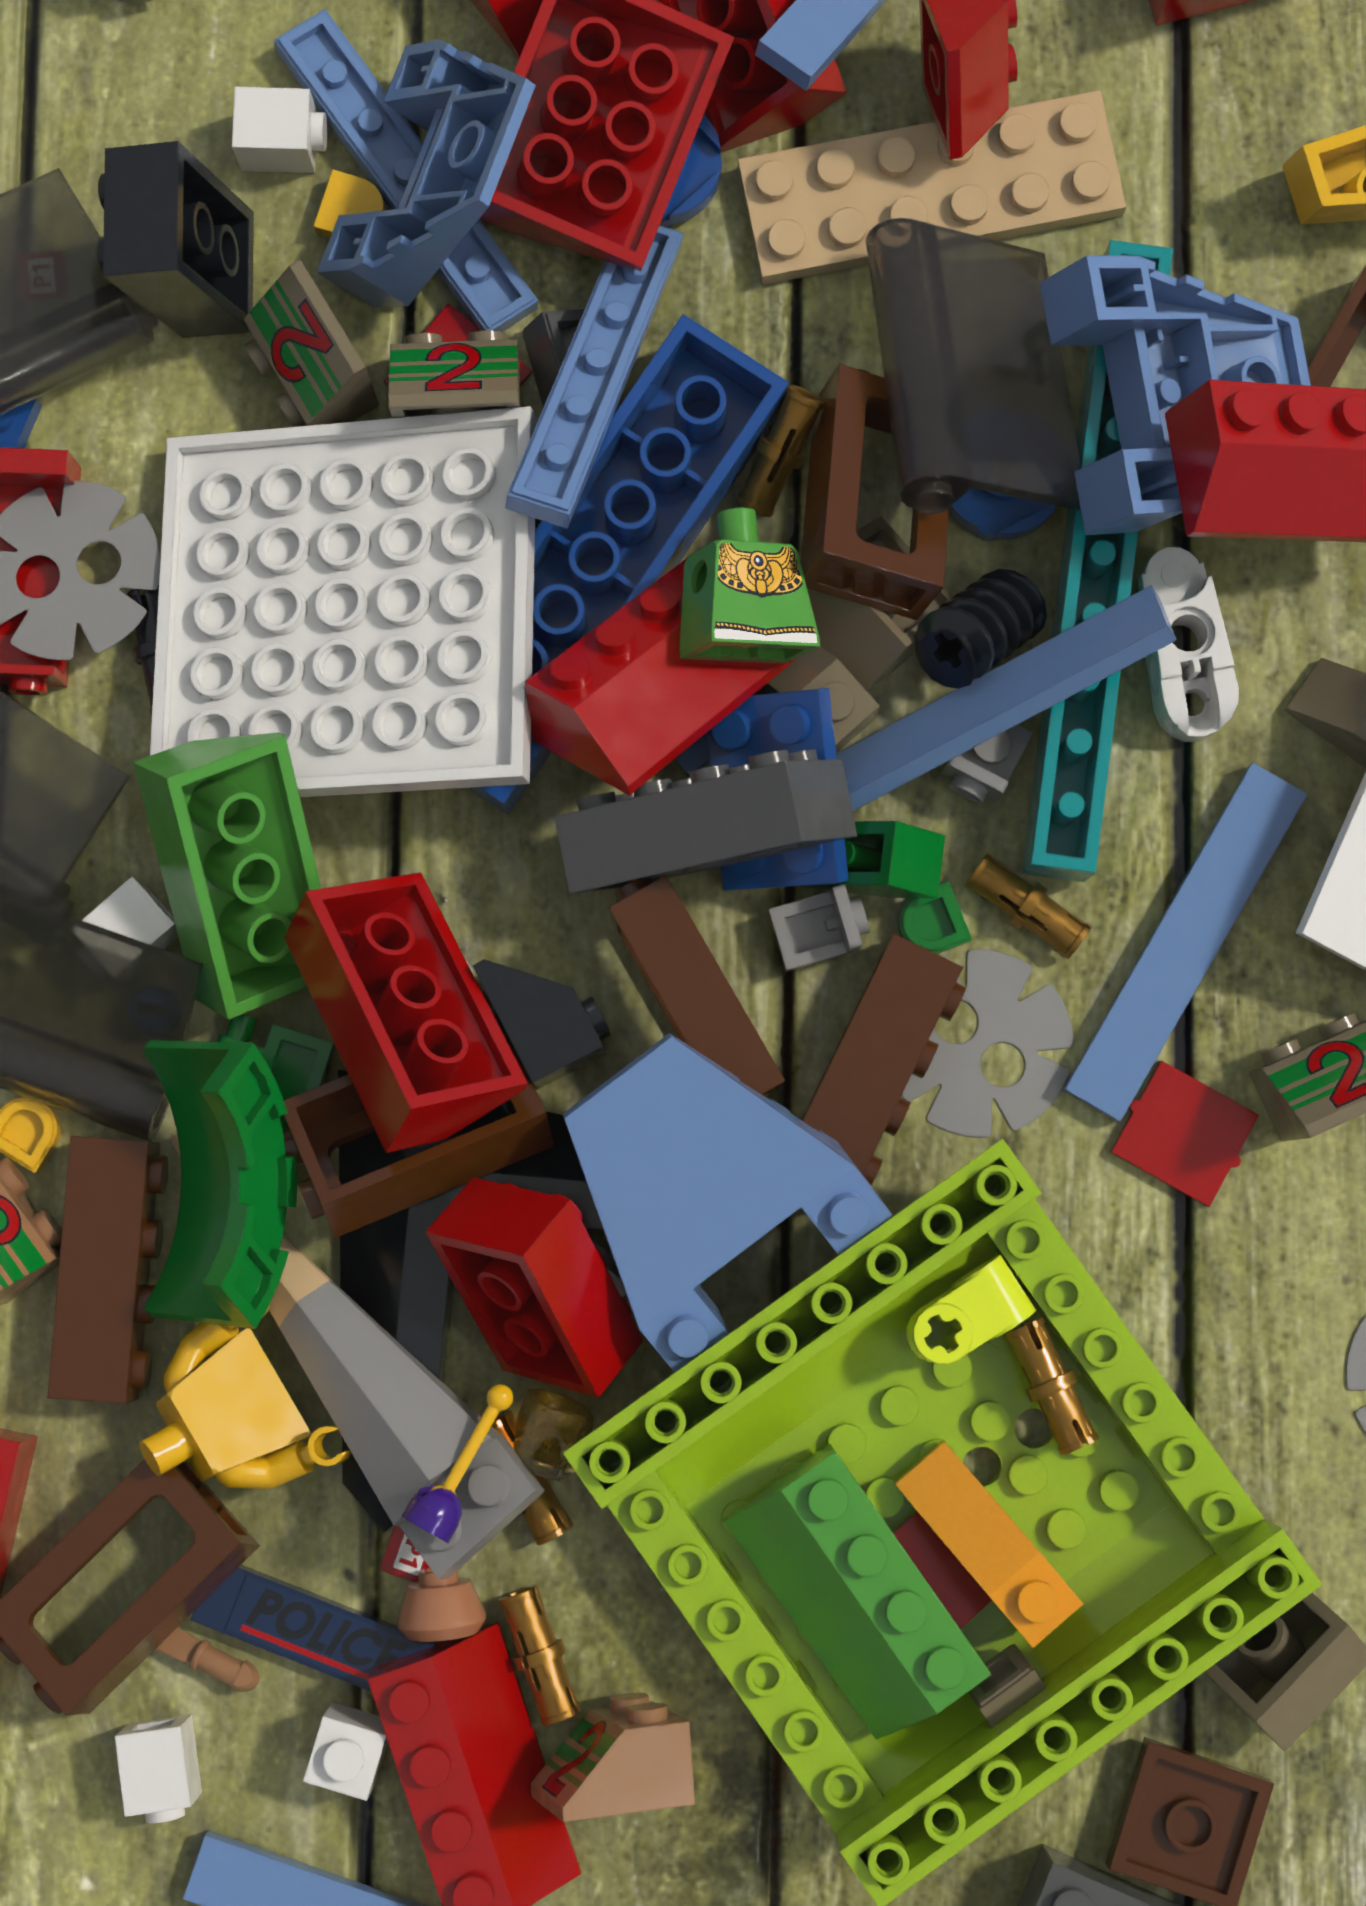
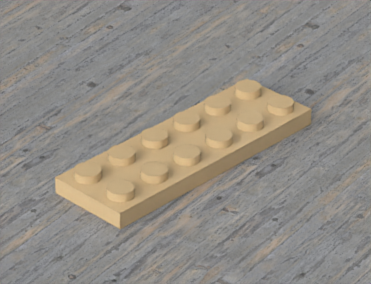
[737,90,1127,285]

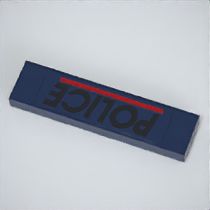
[190,1564,437,1692]

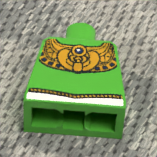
[679,507,820,663]

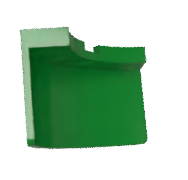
[142,1040,297,1329]

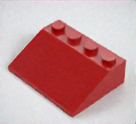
[479,0,734,271]

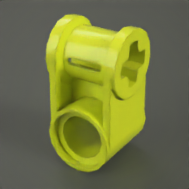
[906,1254,1036,1364]

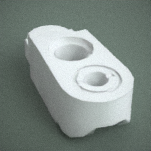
[1137,547,1239,742]

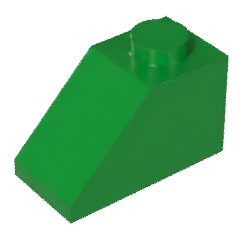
[801,821,945,898]

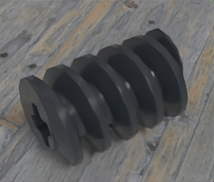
[915,569,1047,689]

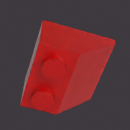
[919,0,1018,160]

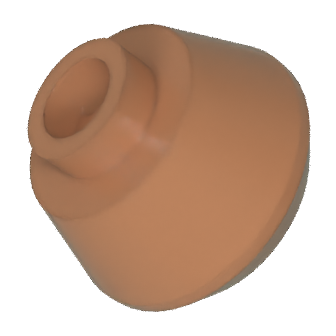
[397,1568,486,1642]

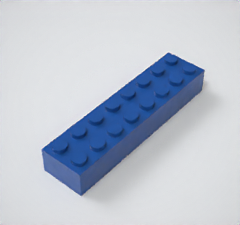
[468,314,789,815]

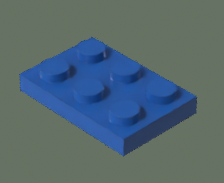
[707,688,849,890]

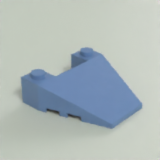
[317,39,536,308]
[1040,255,1311,535]
[563,1033,893,1373]

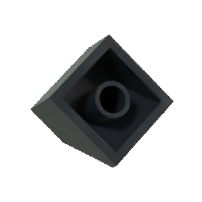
[472,959,611,1089]

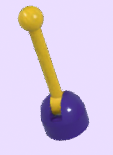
[401,1384,513,1544]

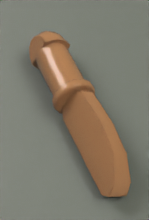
[156,1627,260,1692]

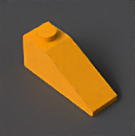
[894,1441,1083,1648]

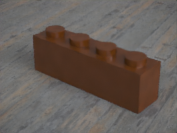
[801,934,966,1186]
[47,1136,168,1404]

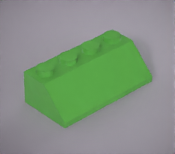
[133,732,321,1020]
[723,1443,992,1740]

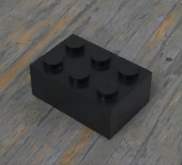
[97,141,254,338]

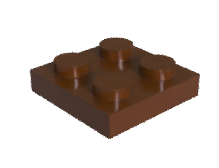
[1105,1737,1274,1906]

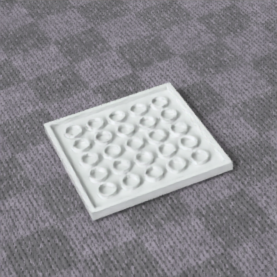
[150,406,537,797]

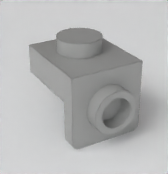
[768,884,869,972]

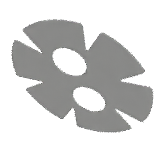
[0,481,161,660]
[902,949,1074,1137]

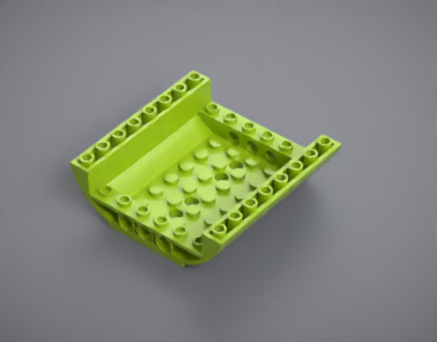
[563,1138,1323,1906]

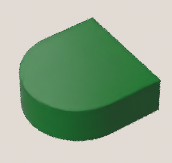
[898,881,972,954]

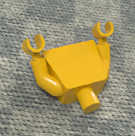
[139,1305,351,1489]

